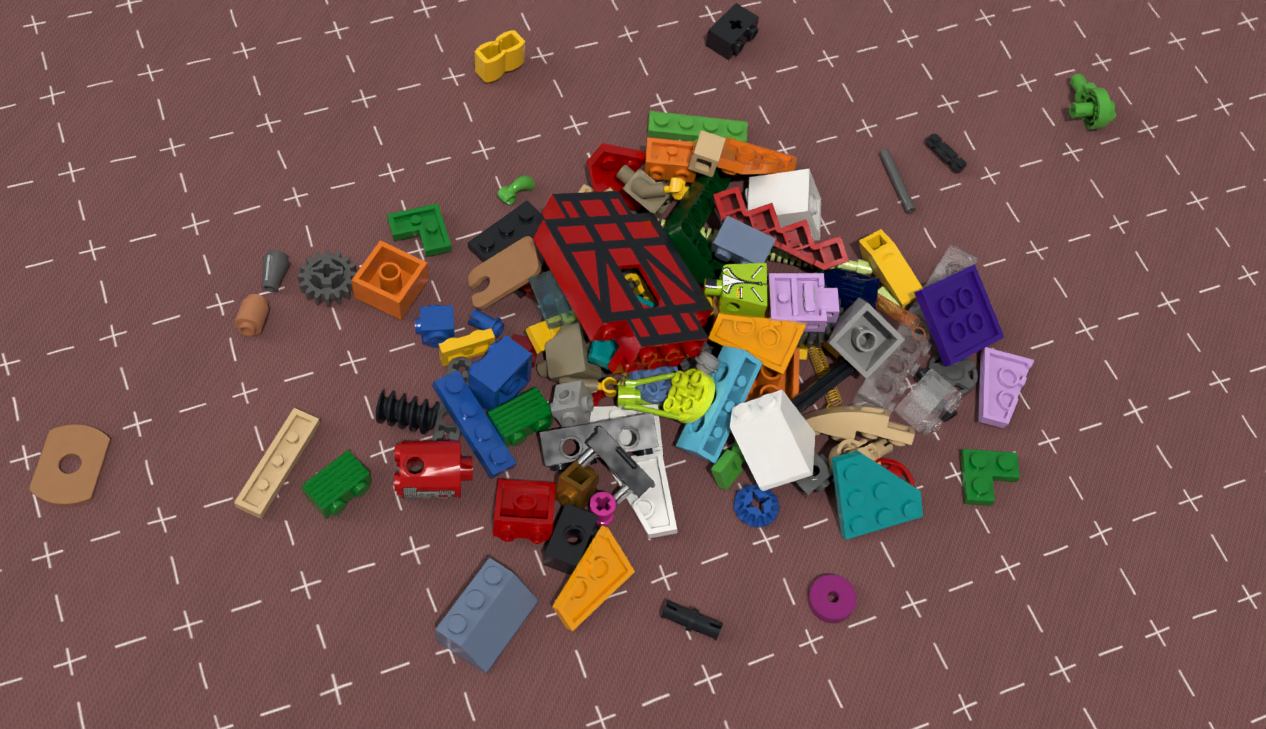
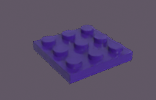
[914,264,1004,367]

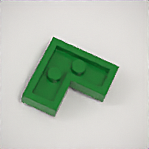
[387,203,452,257]
[960,449,1020,506]

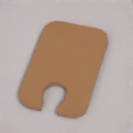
[468,236,541,310]

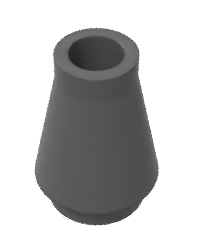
[261,250,290,292]

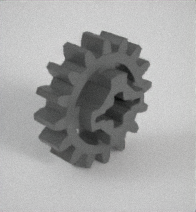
[297,250,357,306]

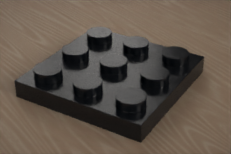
[468,201,553,299]

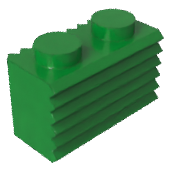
[487,387,553,448]
[301,450,372,519]

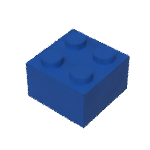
[468,335,532,412]

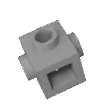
[551,380,594,428]

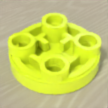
[663,368,715,423]

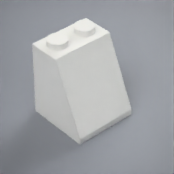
[745,169,821,241]
[730,390,815,491]

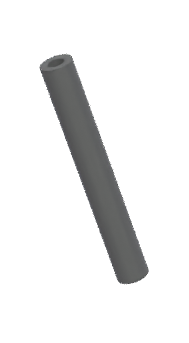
[879,149,916,214]

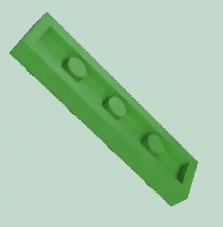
[647,111,748,142]

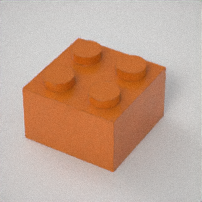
[351,240,429,320]

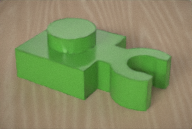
[711,441,746,491]

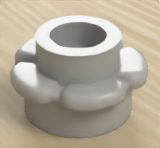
[695,350,721,375]

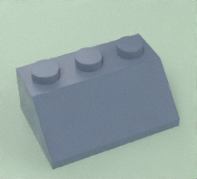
[435,557,539,674]

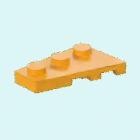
[708,312,808,374]
[552,526,635,631]

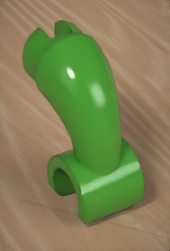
[498,175,535,205]

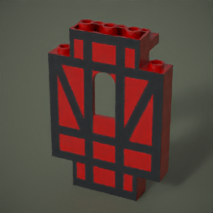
[533,191,714,374]

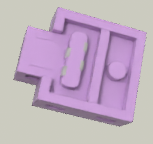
[767,273,840,332]

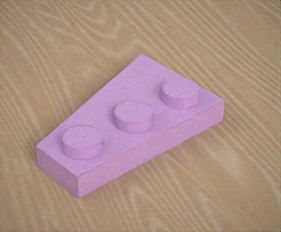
[978,347,1034,428]

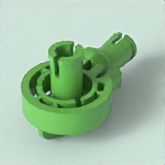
[1069,74,1116,130]

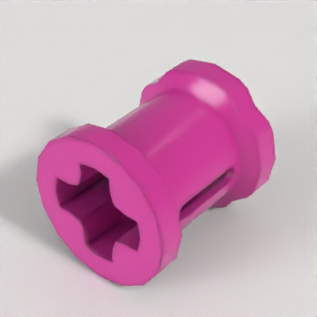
[589,492,616,527]

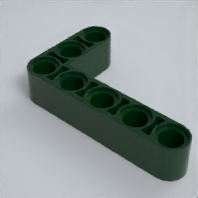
[663,167,731,288]

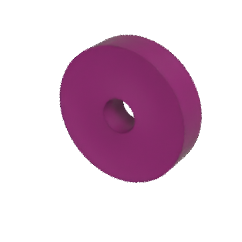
[808,575,857,623]

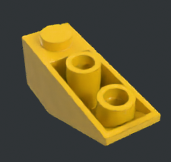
[859,229,923,306]

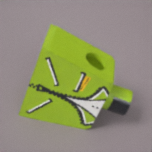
[704,263,767,317]

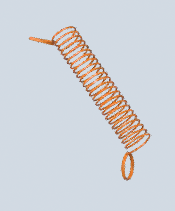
[851,285,925,341]

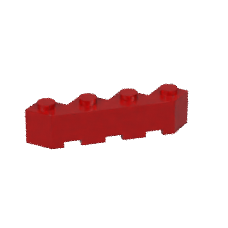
[713,186,849,271]

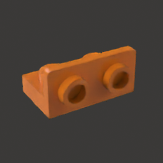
[644,137,696,183]

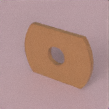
[29,424,111,506]

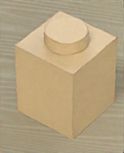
[688,130,726,177]

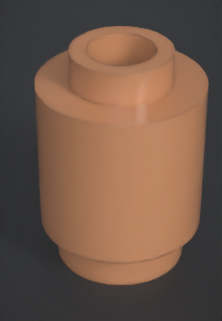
[234,294,269,336]

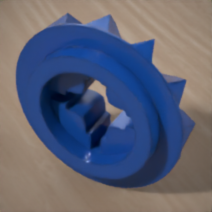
[734,484,780,527]

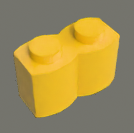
[475,30,525,83]

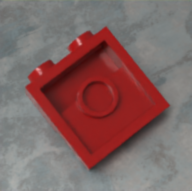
[493,479,556,544]

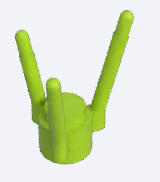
[617,372,680,420]

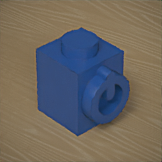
[415,304,455,348]

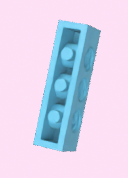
[676,346,763,464]

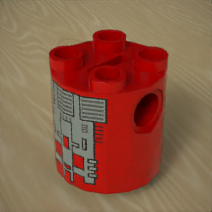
[394,441,473,499]

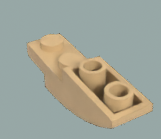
[803,405,915,446]

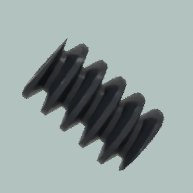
[375,388,440,435]

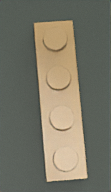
[234,408,321,519]

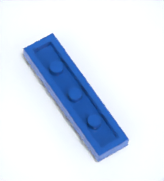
[432,370,517,479]

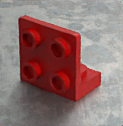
[587,143,646,211]

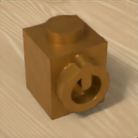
[555,460,599,509]

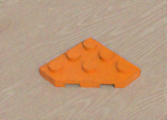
[717,136,797,175]

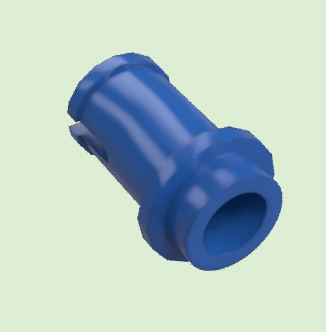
[468,309,505,338]

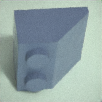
[711,215,776,264]

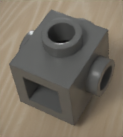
[791,451,833,498]

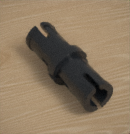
[661,600,723,641]

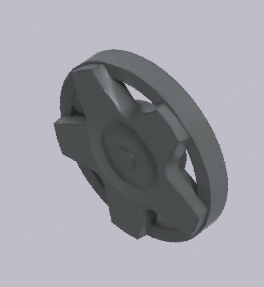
[927,353,978,397]

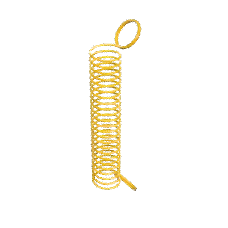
[806,343,842,408]

